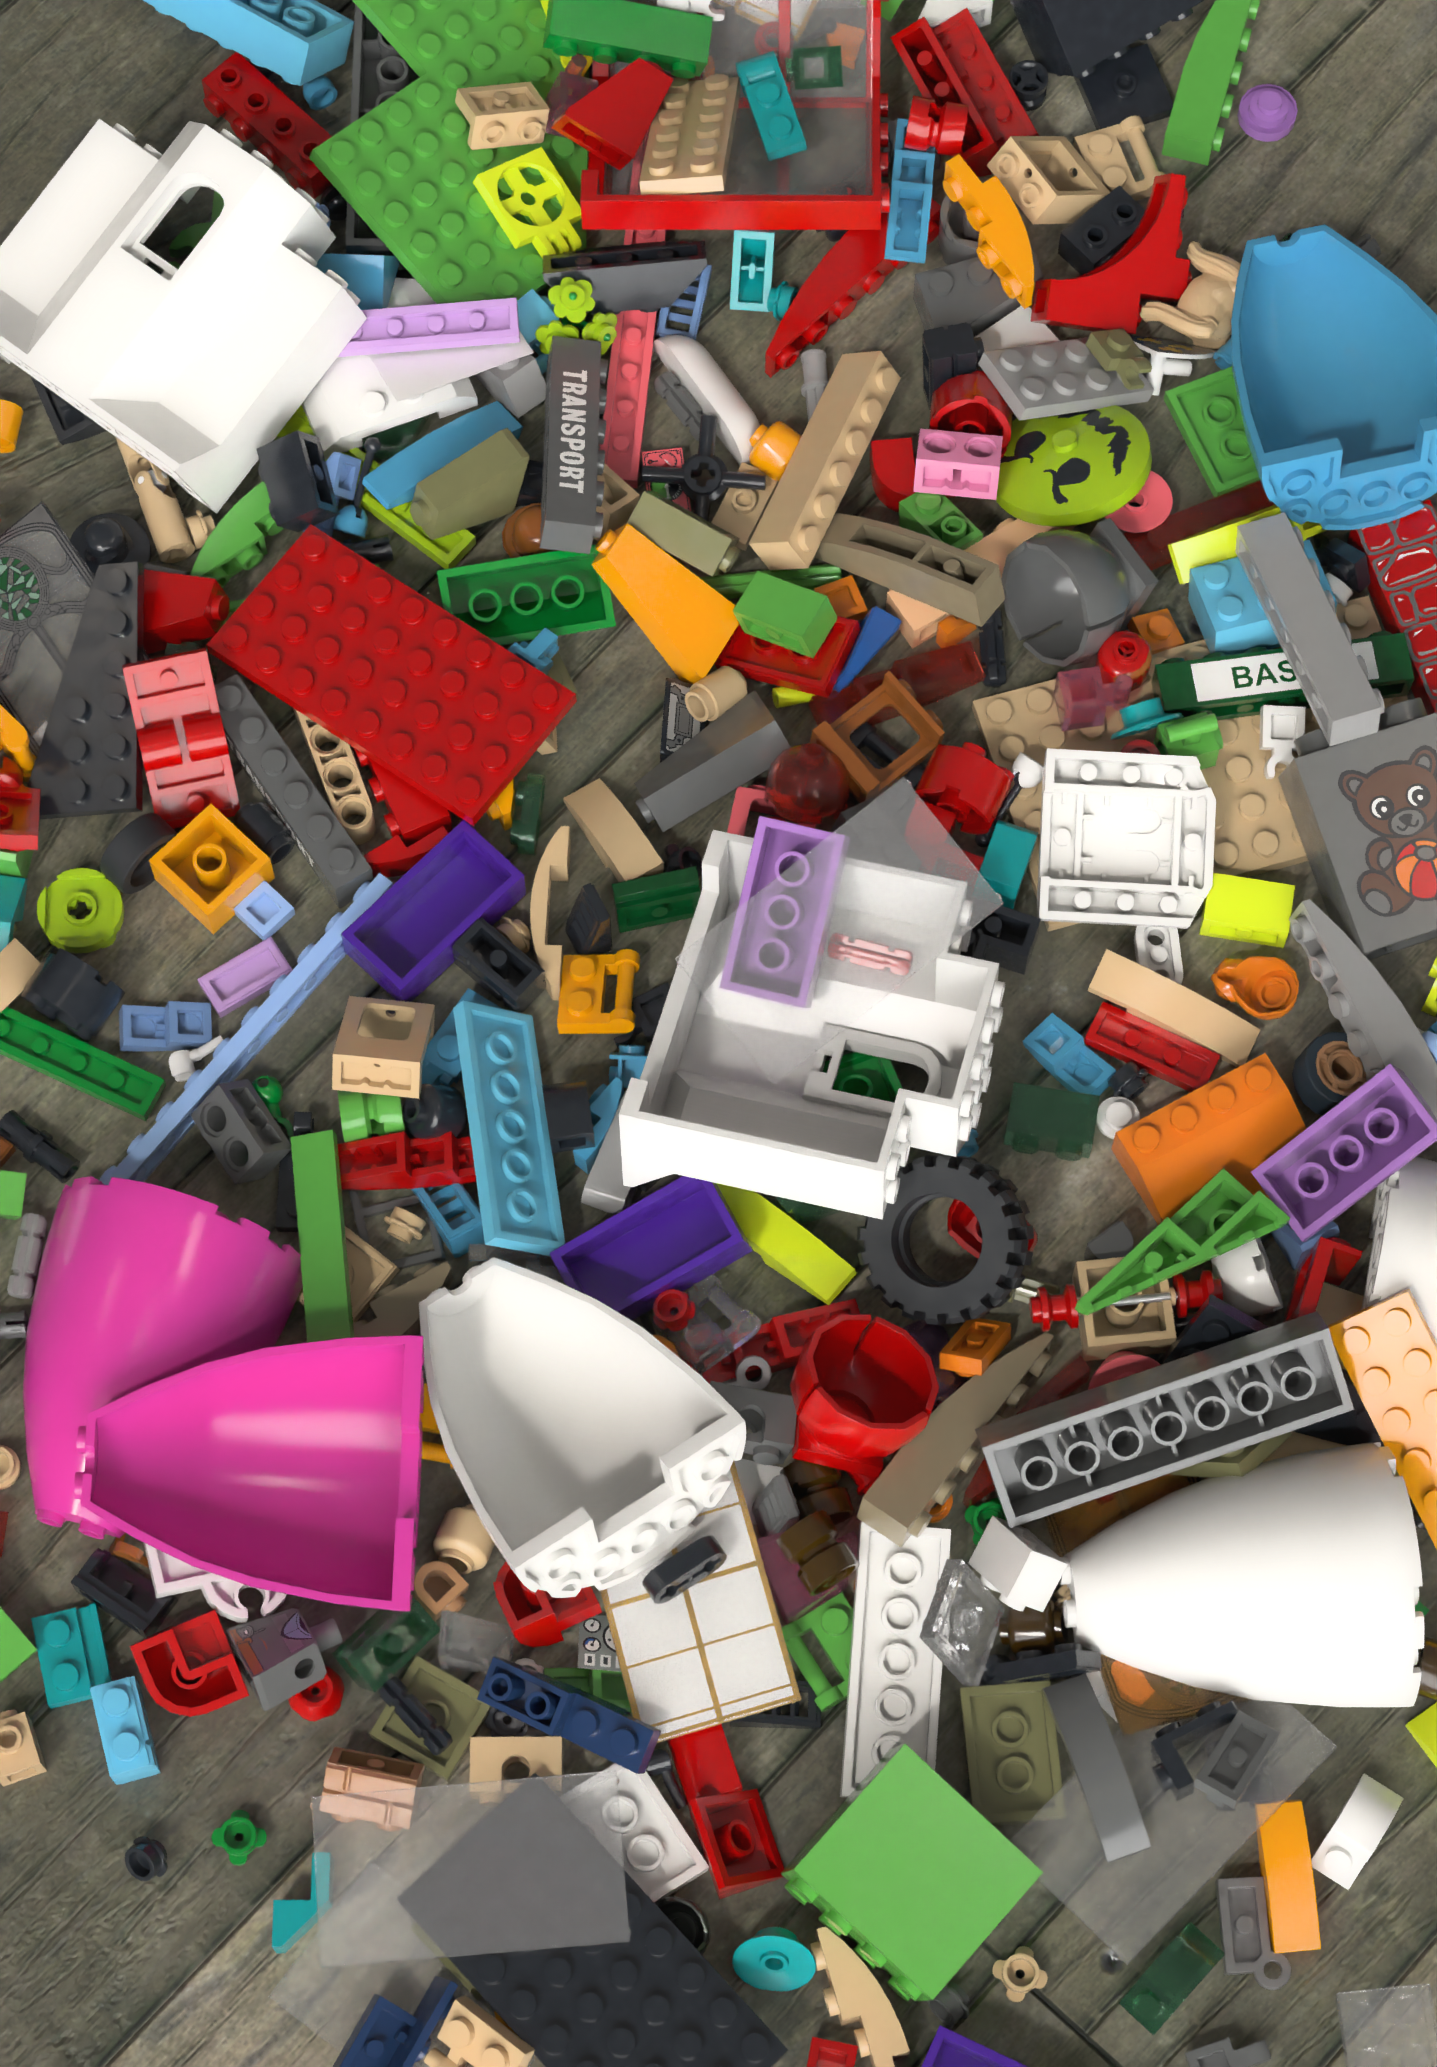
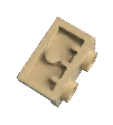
[455,82,550,150]

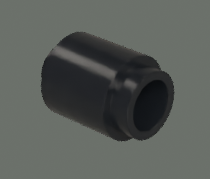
[234,802,295,865]

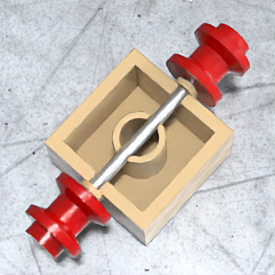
[1029,1257,1223,1361]

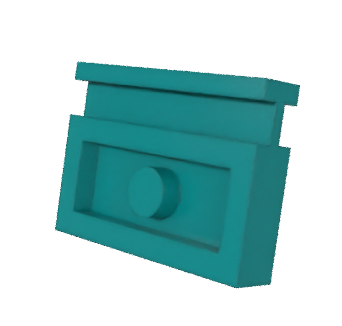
[31,1603,113,1709]

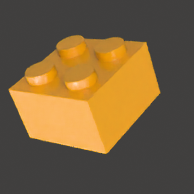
[149,804,275,935]

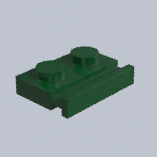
[612,866,701,933]

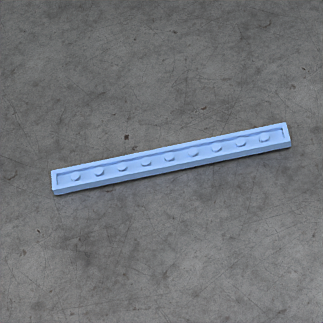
[99,873,393,1185]

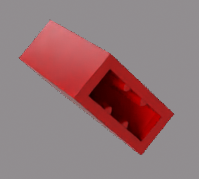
[551,57,674,171]
[144,569,230,654]

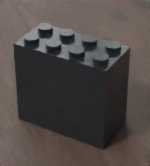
[1010,0,1204,79]

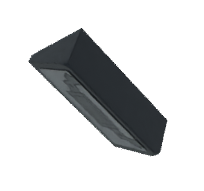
[660,678,706,763]

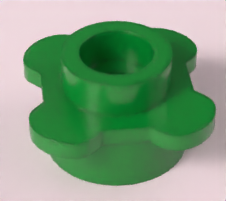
[964,1498,1007,1546]
[212,1810,267,1866]

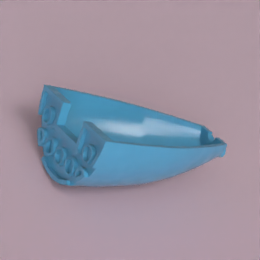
[1231,224,1437,530]

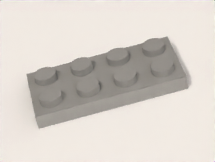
[978,337,1154,421]

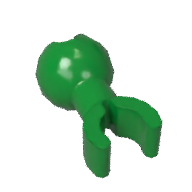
[251,1075,294,1138]

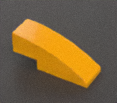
[1255,1799,1321,1953]

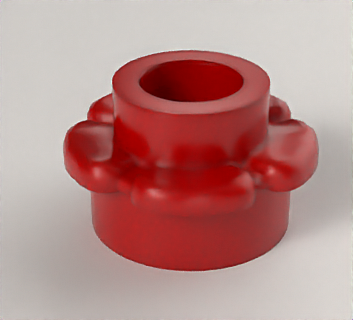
[653,1289,696,1332]

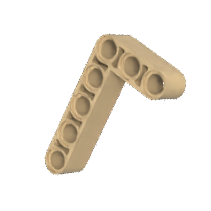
[293,708,376,845]

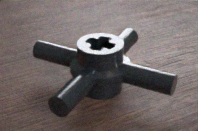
[642,415,766,521]

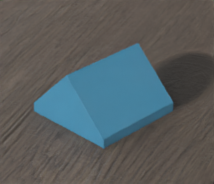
[316,254,400,310]

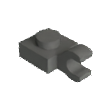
[1184,2037,1272,2067]

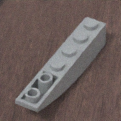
[1289,899,1437,1119]

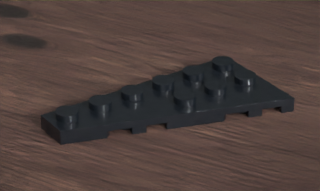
[27,561,144,819]

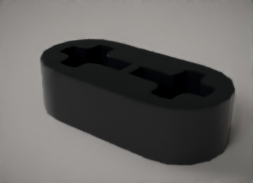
[642,1535,727,1604]

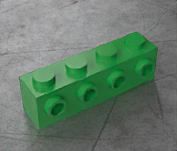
[543,0,713,79]

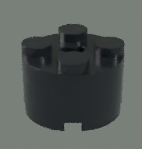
[21,945,125,1043]

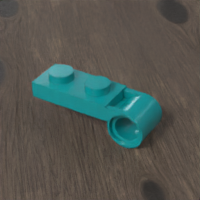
[735,51,807,161]

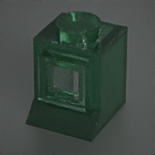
[785,45,843,90]

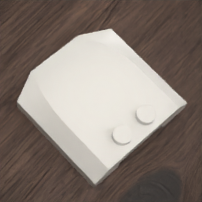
[302,278,478,459]
[1037,748,1216,929]

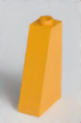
[591,523,739,684]

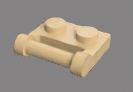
[1073,115,1165,201]

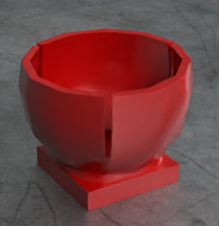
[790,1314,939,1478]

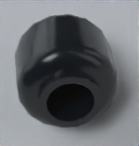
[403,1083,468,1139]

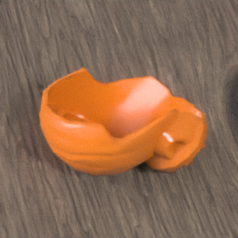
[1211,956,1299,1020]

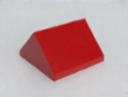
[689,1789,784,1900]

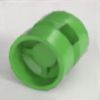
[338,1090,406,1142]

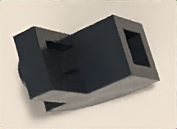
[542,1079,595,1153]

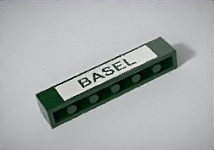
[1151,631,1414,720]

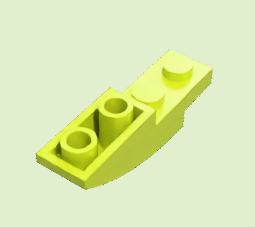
[1167,505,1326,584]

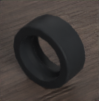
[99,812,178,894]

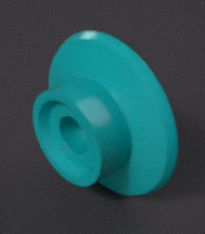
[1111,697,1184,740]
[732,1927,816,1992]

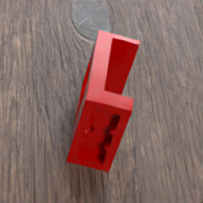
[1283,1237,1363,1323]

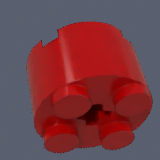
[929,371,1013,458]
[914,742,1014,834]

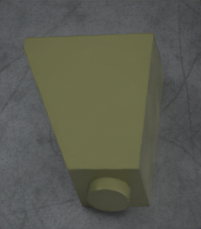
[410,428,530,540]

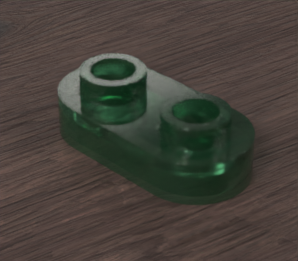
[510,773,546,856]

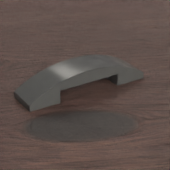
[1043,1673,1151,1864]

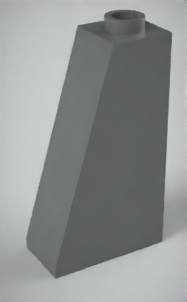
[634,690,794,832]

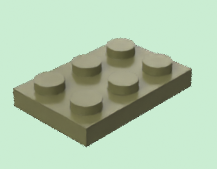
[959,1680,1066,1826]

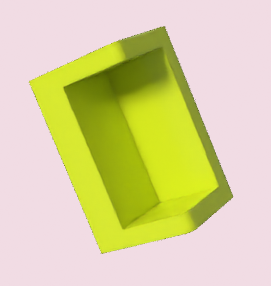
[1199,873,1295,948]

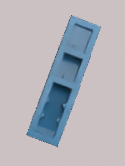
[884,118,935,263]
[362,401,523,510]

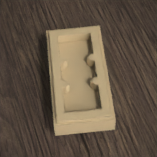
[711,462,779,551]

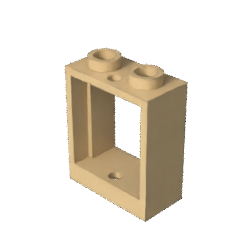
[987,136,1110,224]

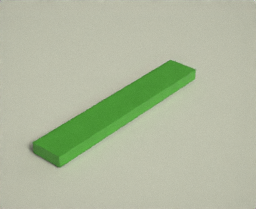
[291,1129,354,1343]

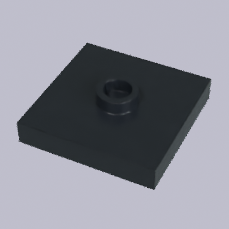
[1074,44,1173,130]

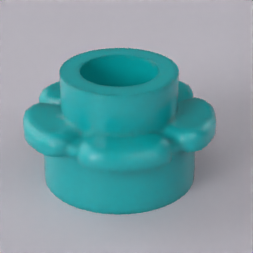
[767,281,799,321]

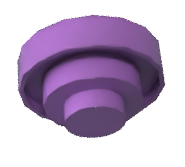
[1237,84,1298,142]

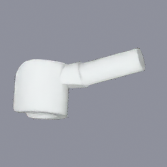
[168,1035,223,1082]

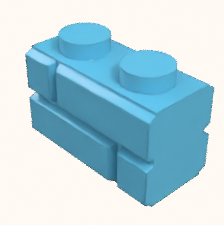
[90,1676,161,1785]

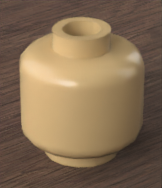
[433,1504,495,1574]

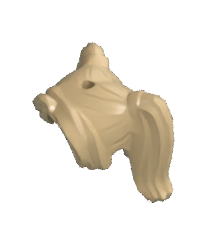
[1140,241,1241,350]

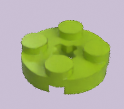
[37,868,125,953]

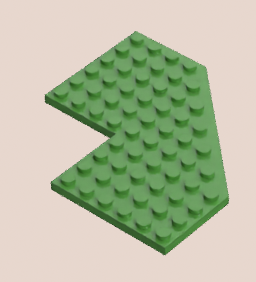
[309,0,589,304]

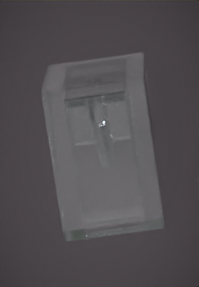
[438,1610,514,1672]

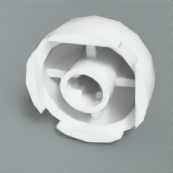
[1211,1237,1283,1317]

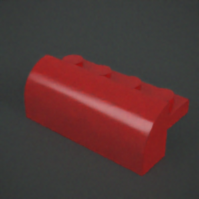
[890,8,1040,177]

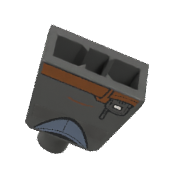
[226,1608,343,1712]

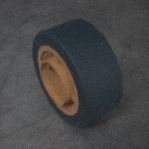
[1292,1032,1367,1116]

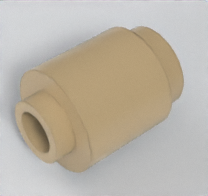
[685,666,747,722]

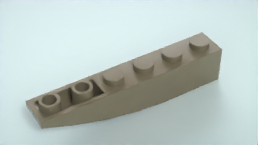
[814,513,1005,627]
[857,1332,1054,1548]

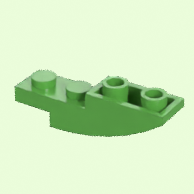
[190,482,284,588]

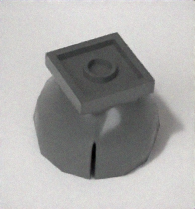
[1001,518,1158,667]

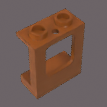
[809,671,945,803]

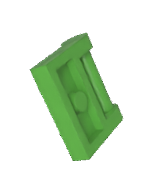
[782,1593,853,1712]

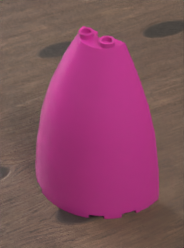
[23,1176,303,1539]
[74,1335,424,1612]

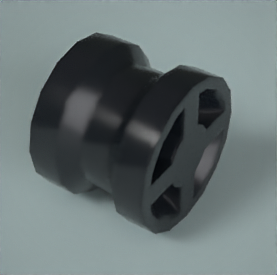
[1009,60,1048,111]

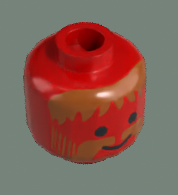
[1095,630,1152,693]

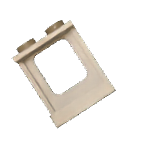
[332,996,435,1099]

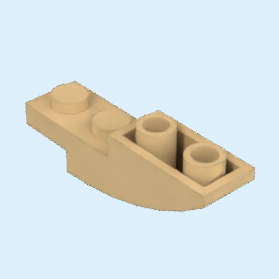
[810,1926,910,2067]

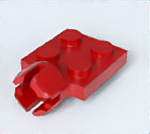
[0,756,41,852]

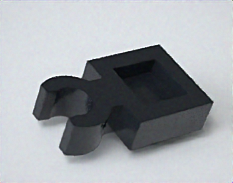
[614,982,670,1048]

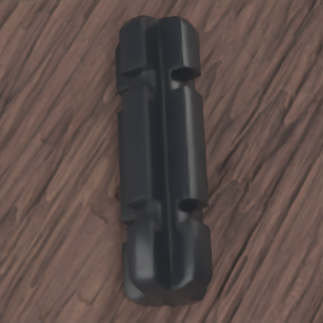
[978,609,1007,688]
[379,1676,453,1756]

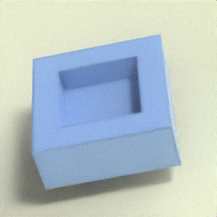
[234,880,295,941]

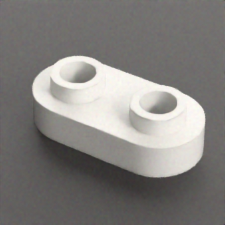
[1134,926,1183,985]

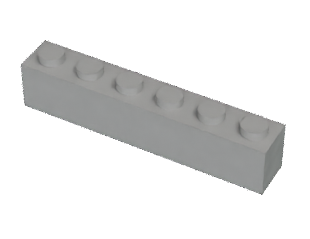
[1235,512,1385,746]

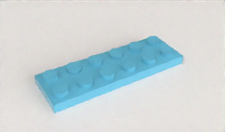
[453,1000,565,1256]

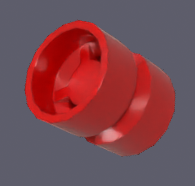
[904,95,969,157]

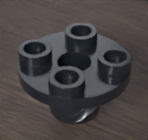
[69,513,151,587]

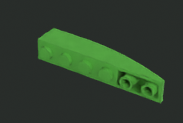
[1161,0,1260,166]

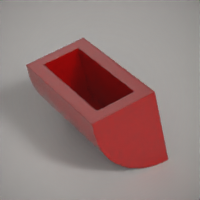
[666,1724,742,1810]

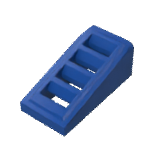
[833,606,902,692]

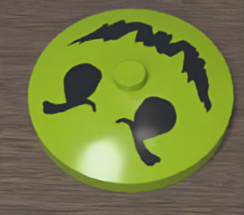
[996,405,1152,527]

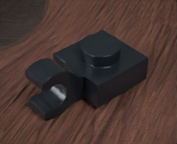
[1313,534,1371,593]

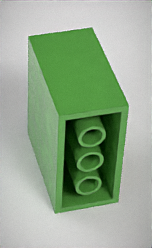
[780,1744,1043,2002]

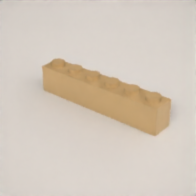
[749,351,901,570]

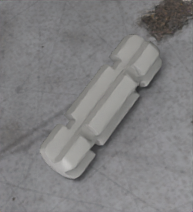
[7,1213,47,1299]

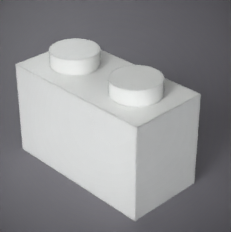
[968,1515,1068,1612]

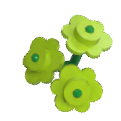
[535,277,617,356]

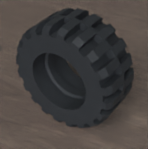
[857,1155,1034,1325]

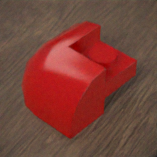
[493,1562,602,1647]
[130,1609,249,1717]

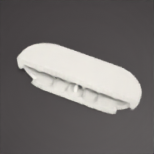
[653,335,760,465]

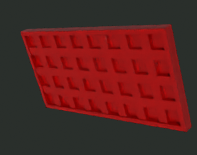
[206,524,577,826]

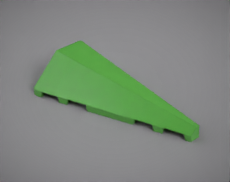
[1075,1168,1290,1315]

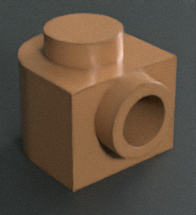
[413,1561,469,1622]

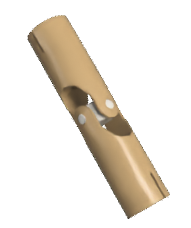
[115,437,195,563]

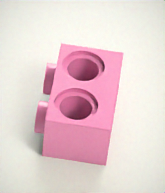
[913,428,1003,500]

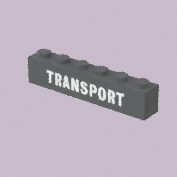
[540,336,608,554]
[214,673,374,909]

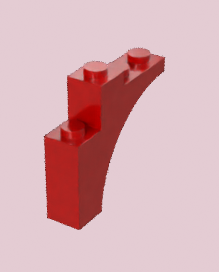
[1030,173,1192,335]

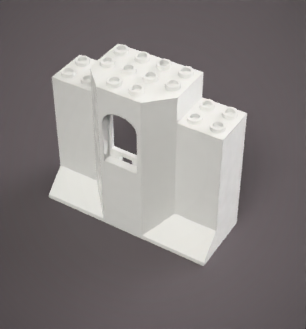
[0,119,367,514]
[619,830,1005,1219]

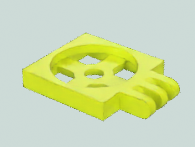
[473,147,582,259]

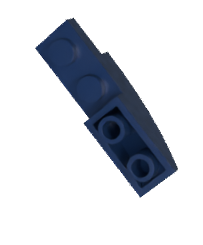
[477,1657,661,1774]

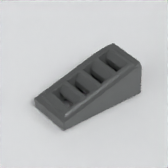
[752,1474,800,1546]

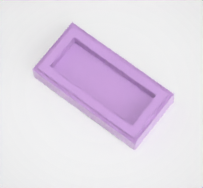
[197,937,292,1018]

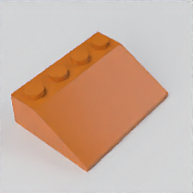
[1111,1053,1307,1225]

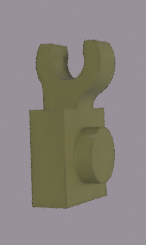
[1085,328,1152,390]

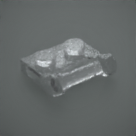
[650,1274,761,1375]

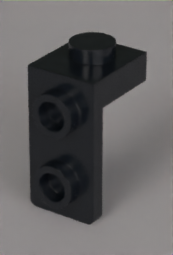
[1151,1701,1237,1801]

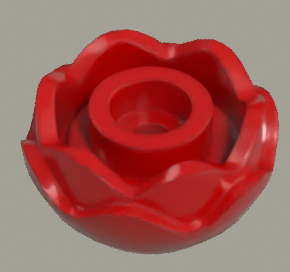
[288,1665,345,1721]

